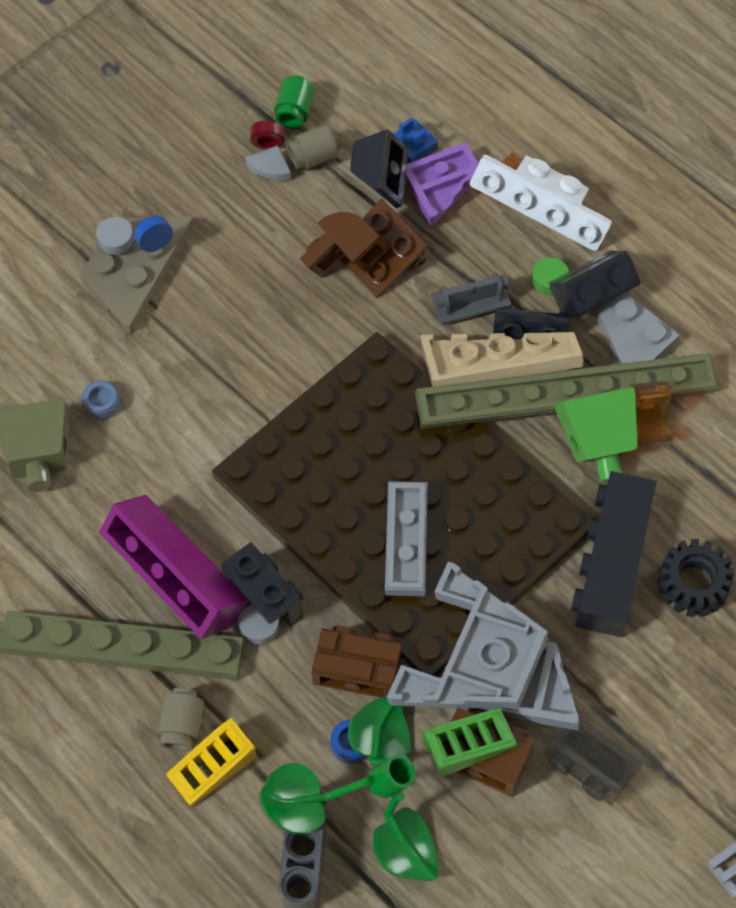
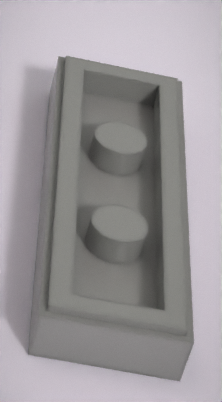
[385,482,428,596]

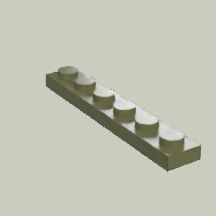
[0,611,244,681]

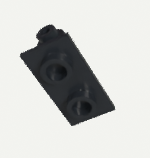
[493,306,570,339]

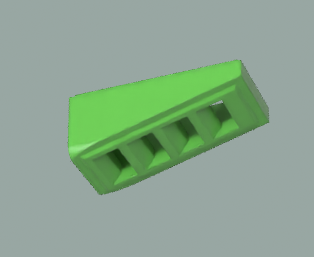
[423,708,517,778]

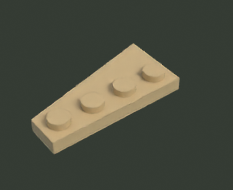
[420,332,583,387]

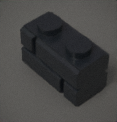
[549,250,640,317]

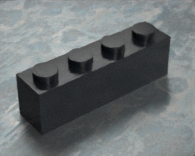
[571,471,657,638]

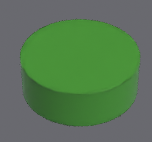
[532,257,569,295]

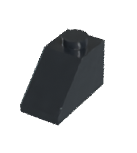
[350,129,409,208]

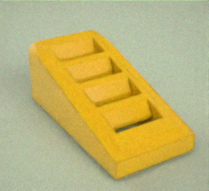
[166,718,257,807]

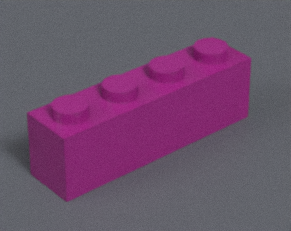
[99,495,248,639]

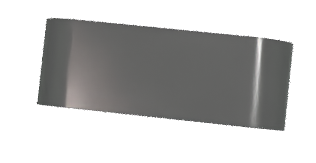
[279,788,327,908]

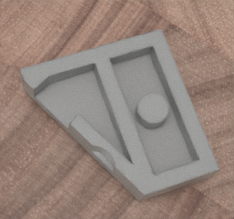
[598,292,680,364]

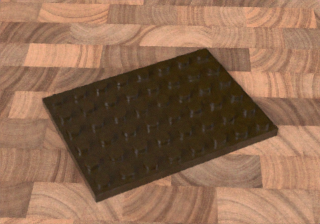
[211,331,591,677]

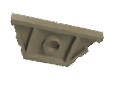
[80,216,194,334]

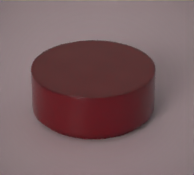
[250,121,286,150]

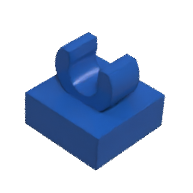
[394,118,438,164]

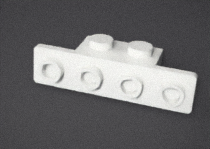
[470,155,612,251]

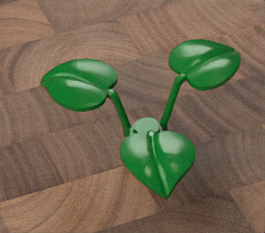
[259,696,438,881]

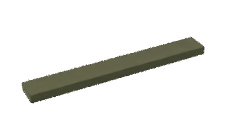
[415,353,718,429]

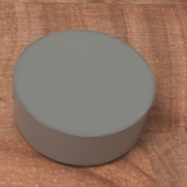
[96,217,134,254]
[239,604,280,645]

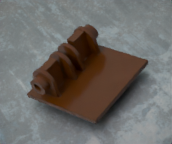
[341,198,428,298]

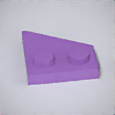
[405,142,479,226]

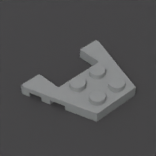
[387,562,548,709]

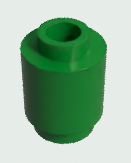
[274,75,315,129]

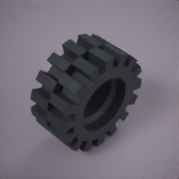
[658,539,734,617]

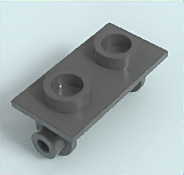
[430,273,512,325]

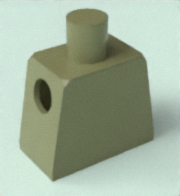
[0,398,71,492]

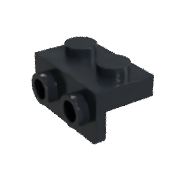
[221,542,304,626]

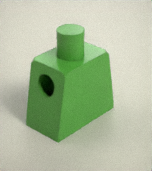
[554,387,638,481]

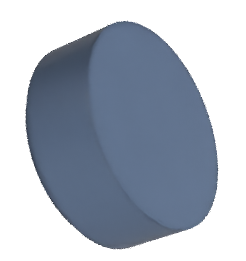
[81,381,121,420]

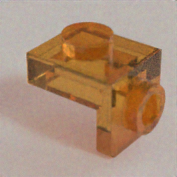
[630,381,674,444]

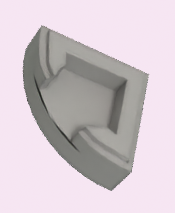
[245,146,291,182]

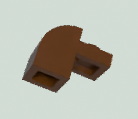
[300,212,391,278]

